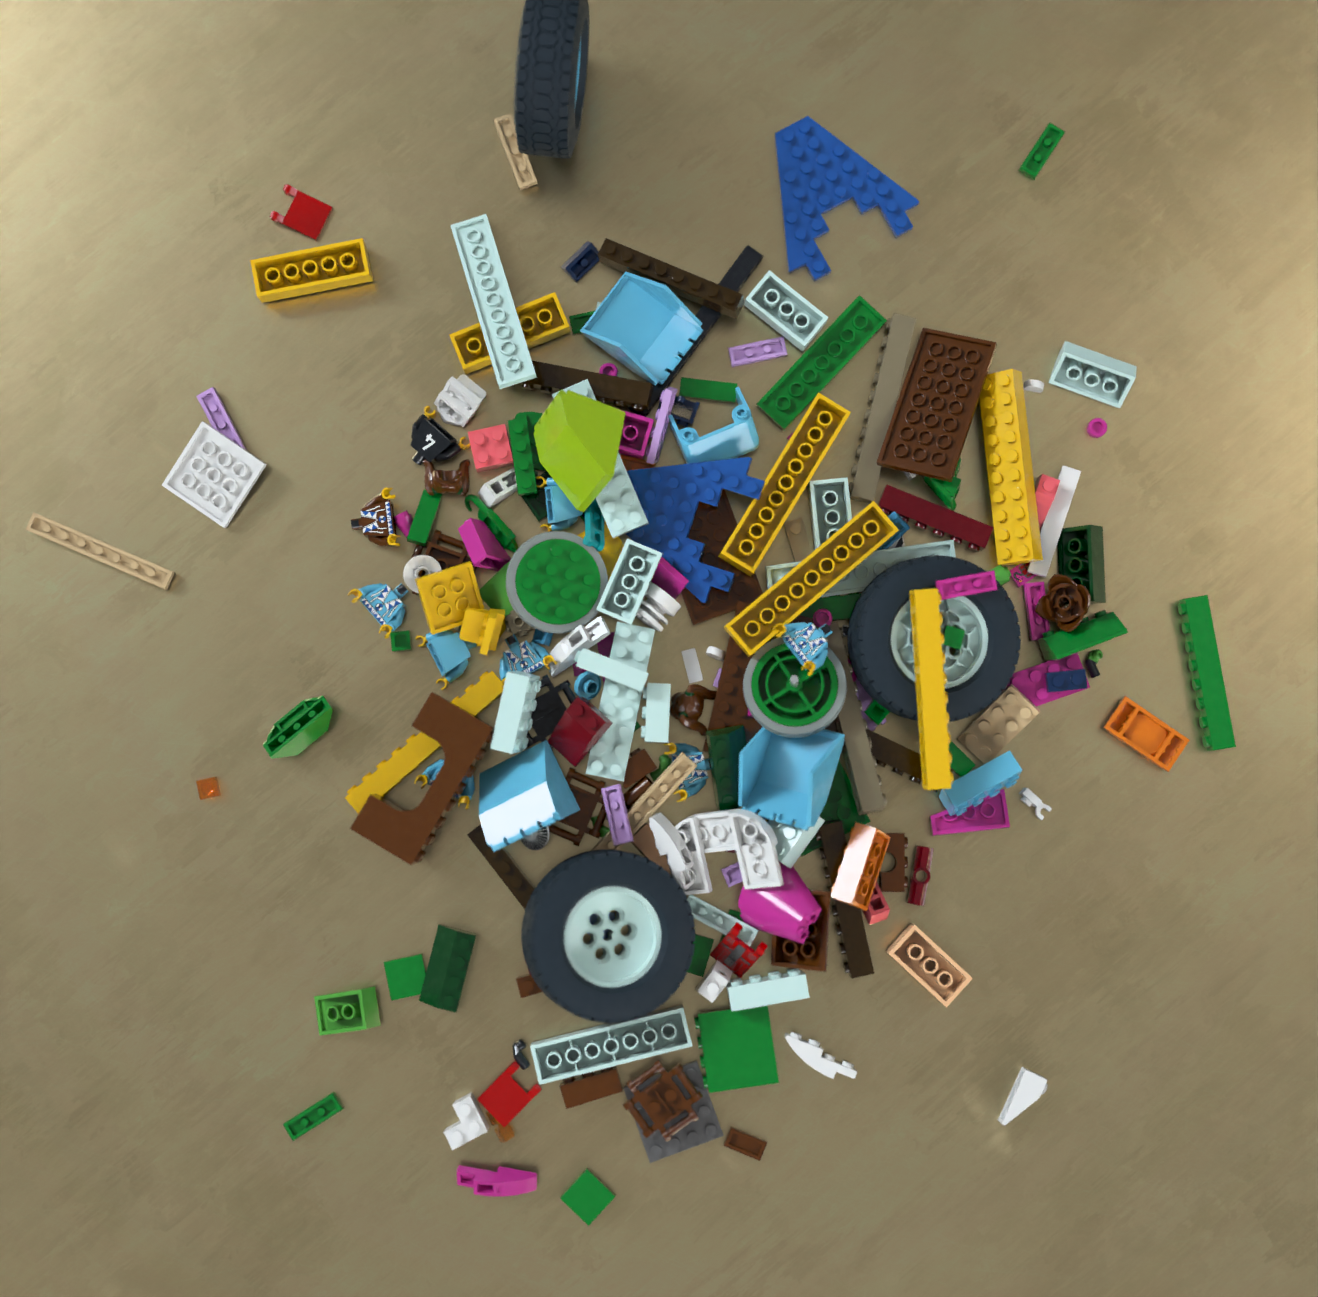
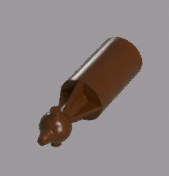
[606,776,653,820]

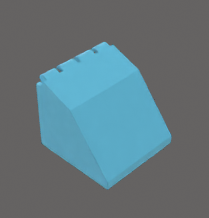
[580,271,703,386]
[738,727,845,831]
[479,740,580,852]

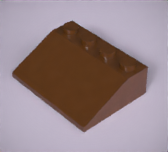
[771,889,831,972]

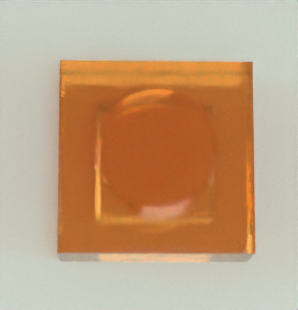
[196,777,221,800]

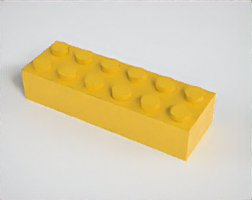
[250,238,373,303]
[449,292,570,375]

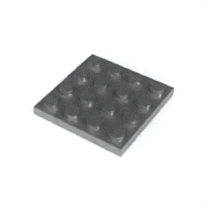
[623,1060,724,1163]

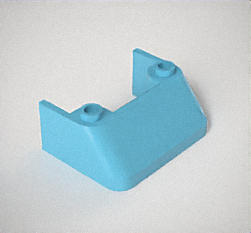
[668,386,759,464]

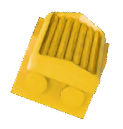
[459,608,506,655]

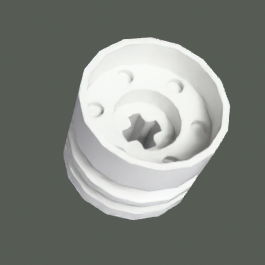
[636,582,681,632]

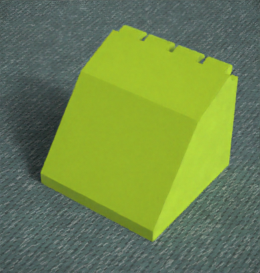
[534,390,626,512]

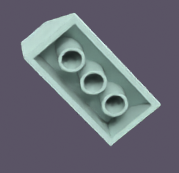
[1049,341,1137,408]
[596,539,663,625]

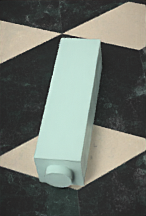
[574,648,649,692]

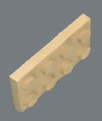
[957,684,1040,764]

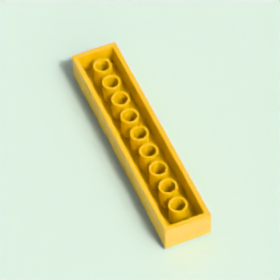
[979,369,1043,566]
[718,392,851,577]
[724,501,899,657]

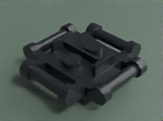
[526,675,576,751]

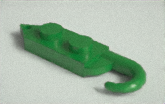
[464,494,519,552]

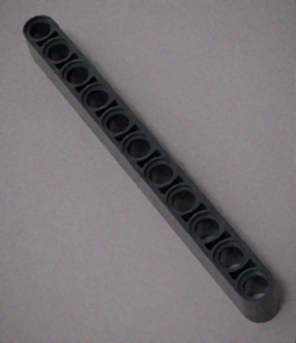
[628,245,764,417]

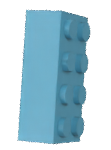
[939,750,1022,816]

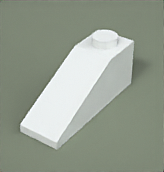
[477,468,539,508]
[998,1067,1048,1125]

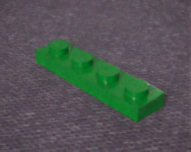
[508,418,537,496]

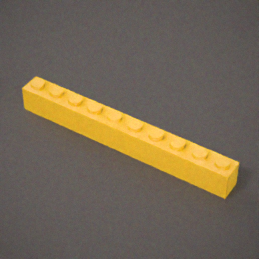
[909,588,953,790]
[345,671,503,814]

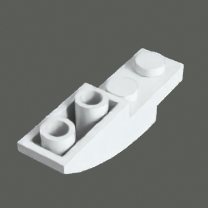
[548,616,611,678]
[649,812,694,890]
[784,1031,857,1079]

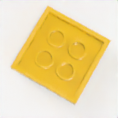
[415,561,484,635]

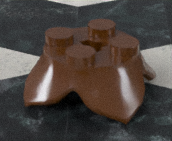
[1035,574,1091,632]

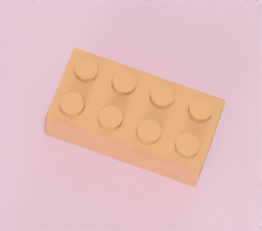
[885,923,973,1007]

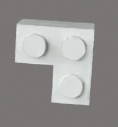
[444,1092,490,1150]

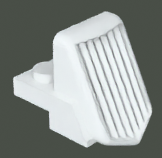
[434,374,486,428]

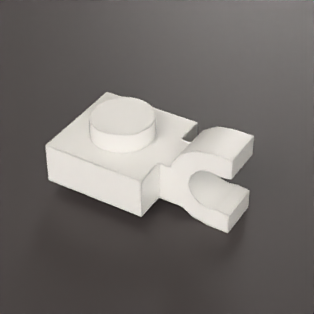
[1019,788,1052,820]

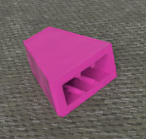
[458,518,511,571]

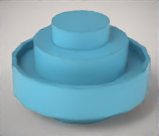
[574,671,601,700]

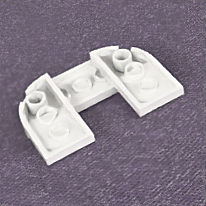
[666,809,784,895]

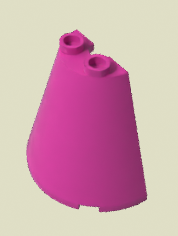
[738,862,822,944]

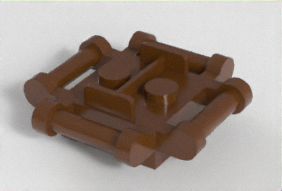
[411,529,477,595]
[548,767,607,847]
[623,1060,703,1142]

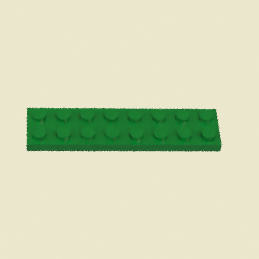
[756,295,887,430]

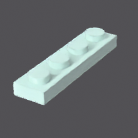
[687,895,759,947]

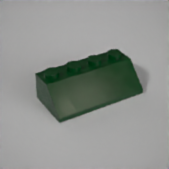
[1058,525,1106,605]
[706,725,747,811]
[419,924,476,1013]

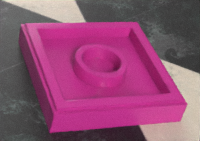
[651,557,689,599]

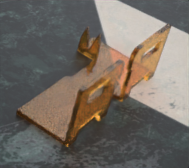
[486,1112,515,1143]

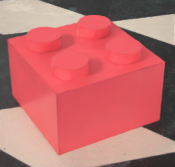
[468,424,514,473]

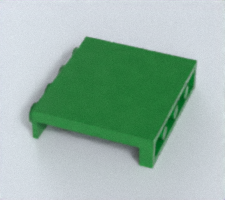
[694,1005,779,1093]

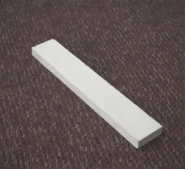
[1027,465,1081,578]

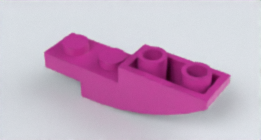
[457,1165,537,1197]

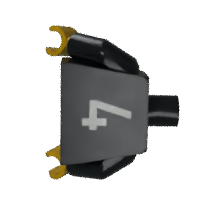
[411,406,470,465]

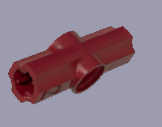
[907,845,934,906]

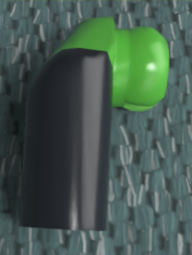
[1085,649,1103,678]

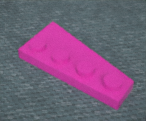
[930,789,1010,836]

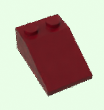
[548,696,612,767]

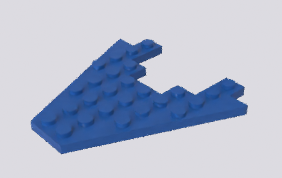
[775,116,920,281]
[626,457,765,603]

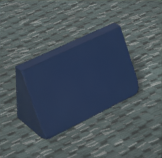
[561,241,600,283]

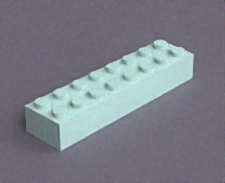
[552,379,649,538]
[586,621,655,782]
[530,1005,692,1085]

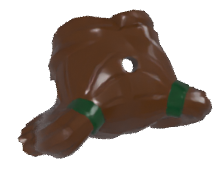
[422,459,470,496]
[670,684,716,736]

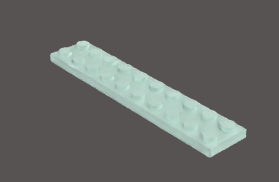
[450,214,537,389]
[765,540,956,598]

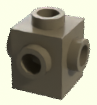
[505,610,535,637]

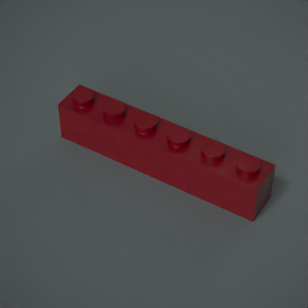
[877,485,994,552]

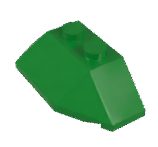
[263,696,333,759]

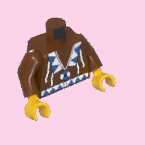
[351,487,401,547]

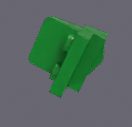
[923,458,962,511]

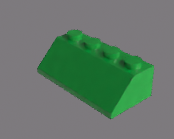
[1038,610,1128,660]

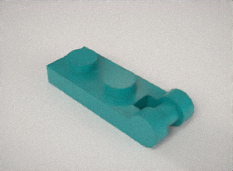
[583,499,605,552]

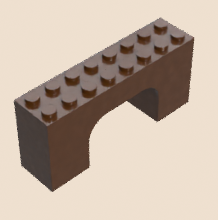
[350,692,494,865]

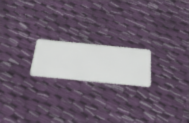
[681,648,703,683]

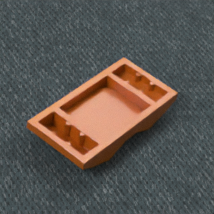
[1103,696,1190,772]

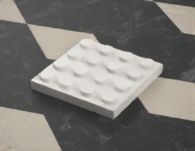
[162,421,267,528]

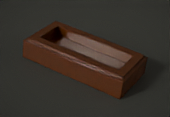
[723,1126,767,1161]

